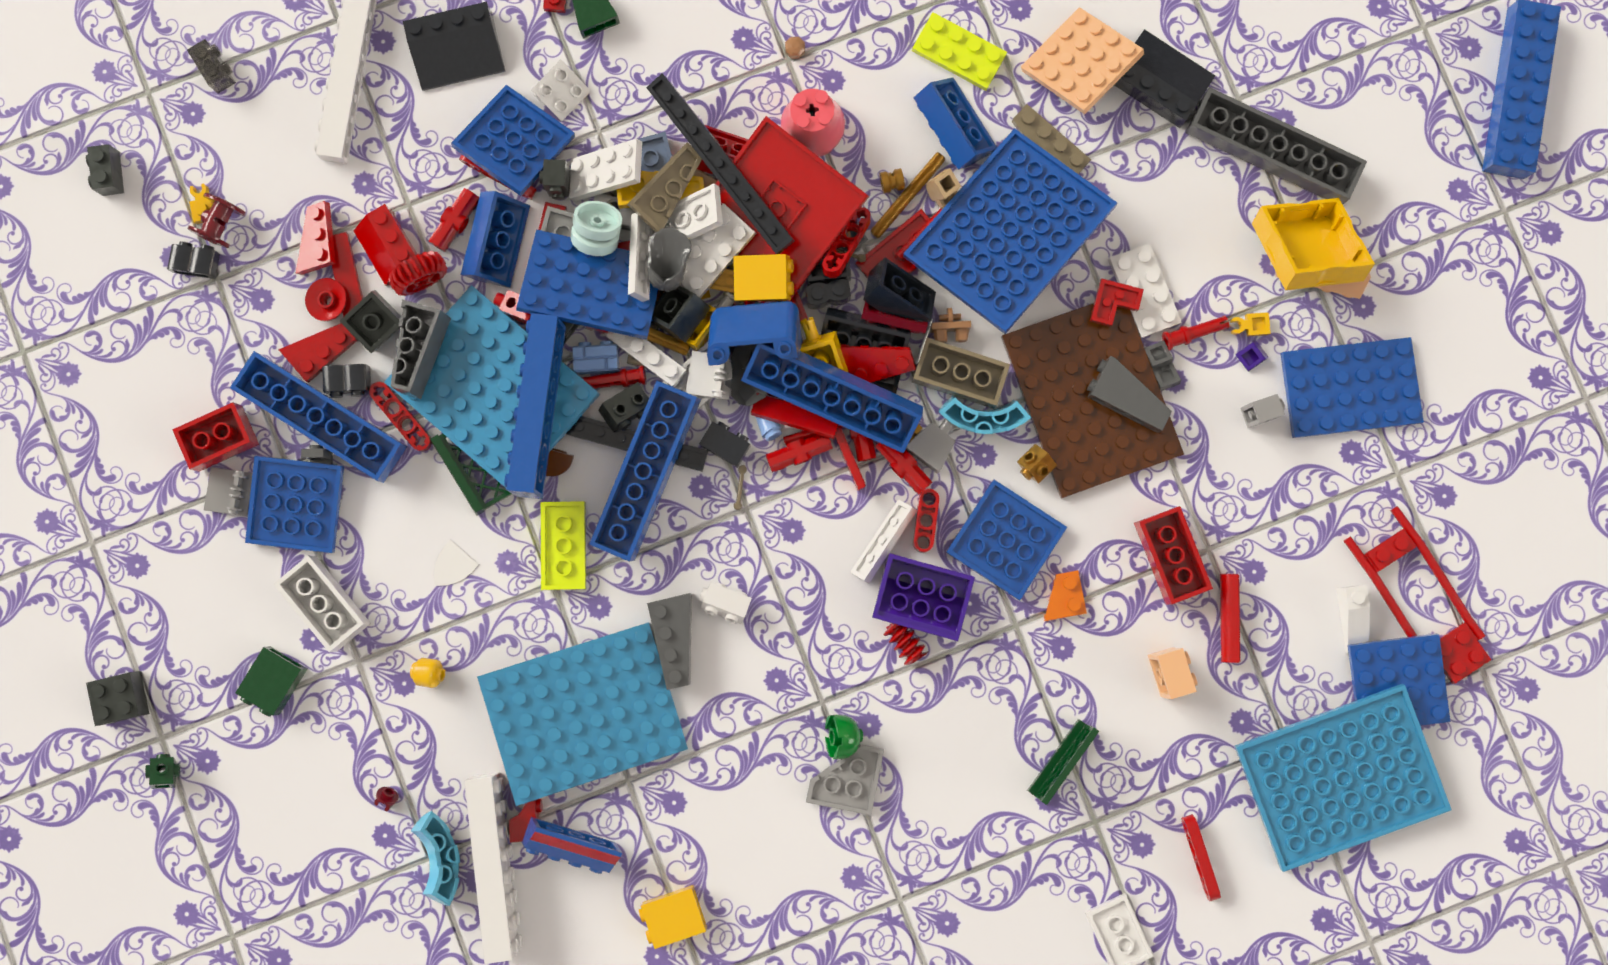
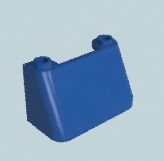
[707,301,803,366]

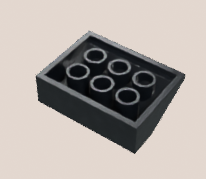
[403,1,505,91]
[1114,29,1215,128]
[819,307,911,394]

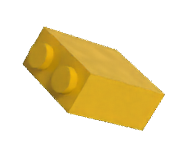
[733,254,794,302]
[639,885,707,949]

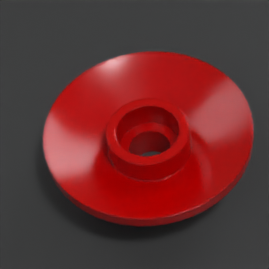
[305,278,347,321]

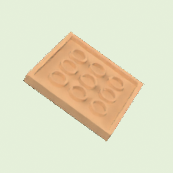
[1021,7,1144,114]

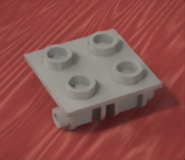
[204,467,253,516]

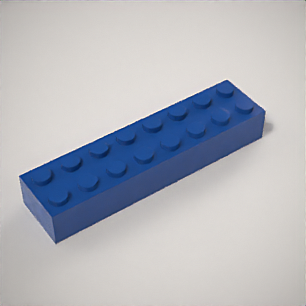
[1482,0,1561,179]
[504,313,566,499]
[741,343,923,453]
[230,351,408,483]
[589,381,701,562]

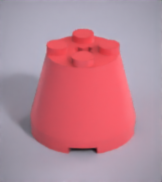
[781,88,845,157]

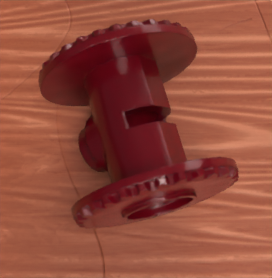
[187,193,246,248]

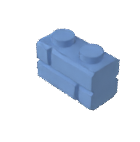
[573,341,620,375]

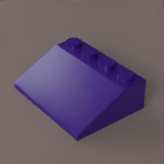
[872,553,975,641]

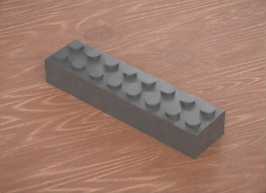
[1185,87,1367,204]

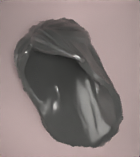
[647,227,692,292]

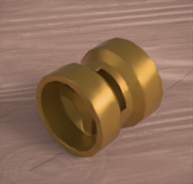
[879,168,905,194]

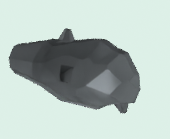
[725,301,767,406]

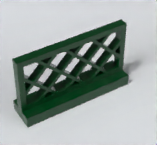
[430,433,512,516]
[1027,719,1099,805]

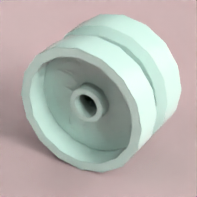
[570,201,622,256]

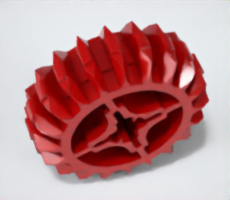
[388,251,448,296]

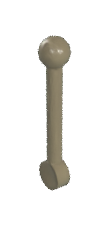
[828,249,866,262]
[734,465,747,510]

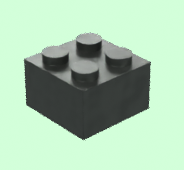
[651,286,711,343]
[340,290,401,353]
[86,671,150,726]

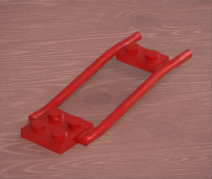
[1344,506,1491,684]

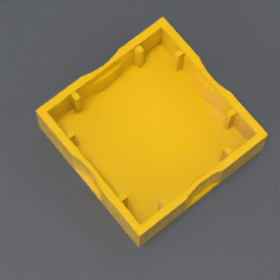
[1252,198,1375,291]

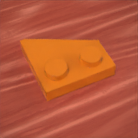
[1044,570,1087,621]

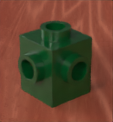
[145,754,180,789]

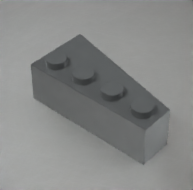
[390,299,451,399]
[647,593,692,690]

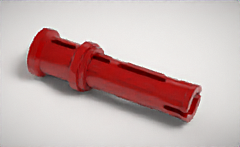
[1162,315,1229,351]
[581,365,647,389]

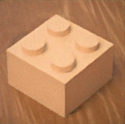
[1148,647,1197,699]

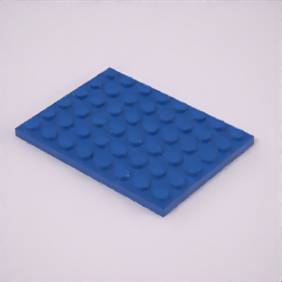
[903,128,1117,334]

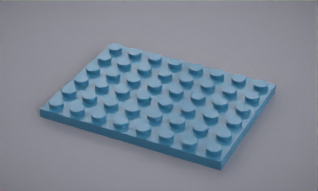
[384,285,600,489]
[477,622,688,806]
[1234,684,1452,872]

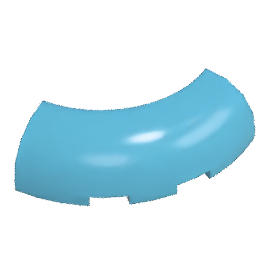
[938,396,1032,434]
[411,811,460,906]

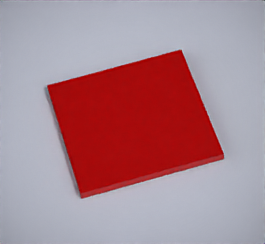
[715,116,869,301]

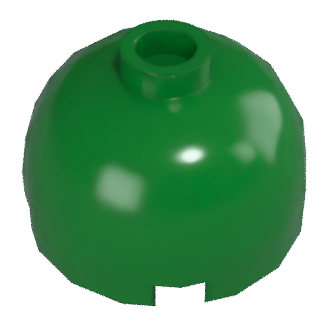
[825,715,863,759]

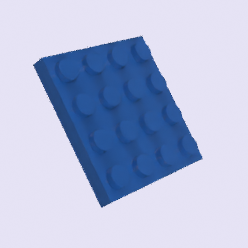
[451,85,575,196]
[245,456,344,553]
[946,479,1067,601]
[1347,633,1451,726]

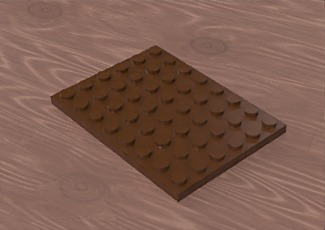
[1001,303,1184,498]

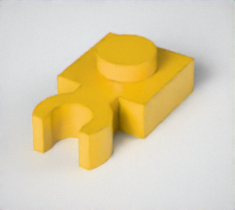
[189,183,213,224]
[1230,312,1271,337]

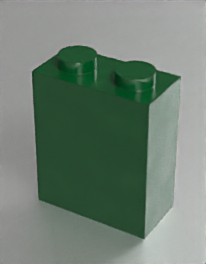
[235,646,308,717]

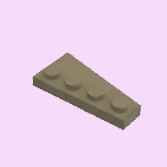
[1012,104,1091,174]
[627,142,702,232]

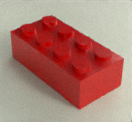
[1134,506,1213,605]

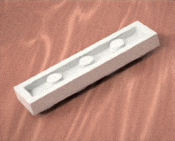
[628,213,652,302]
[606,332,687,388]
[851,499,917,584]

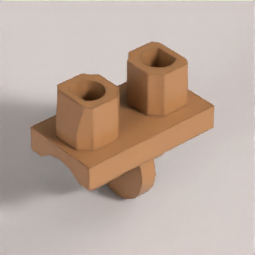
[930,308,971,343]

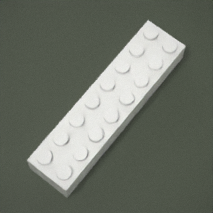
[464,772,523,964]

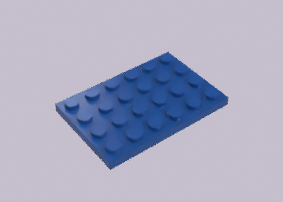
[516,229,658,340]
[1280,337,1424,438]

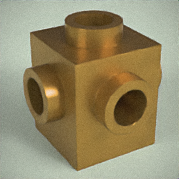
[1017,444,1057,484]

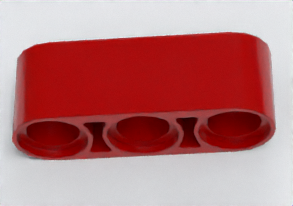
[913,489,939,553]

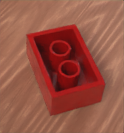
[172,402,259,472]

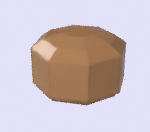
[785,37,805,59]

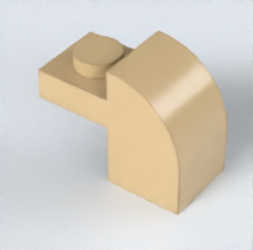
[926,168,962,209]

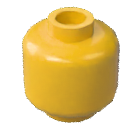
[410,658,445,688]

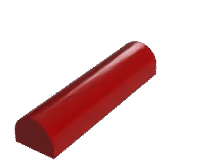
[1220,574,1241,663]

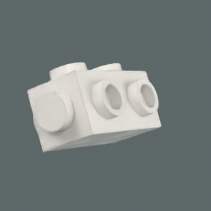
[699,582,752,624]

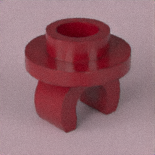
[374,787,399,812]

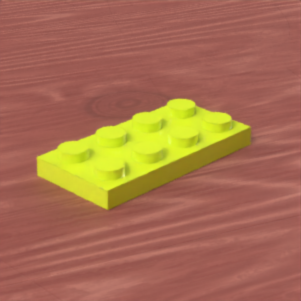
[912,12,1007,91]
[540,501,586,590]

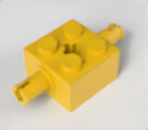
[800,317,848,372]

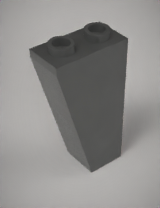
[1087,356,1172,433]

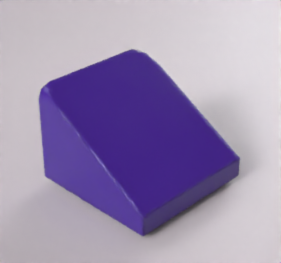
[1235,340,1268,372]

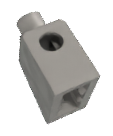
[905,419,955,474]

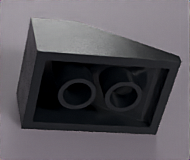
[863,257,936,323]

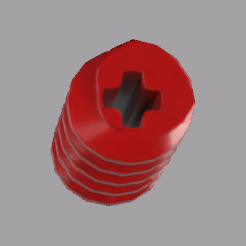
[883,623,929,665]

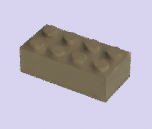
[912,337,1010,409]

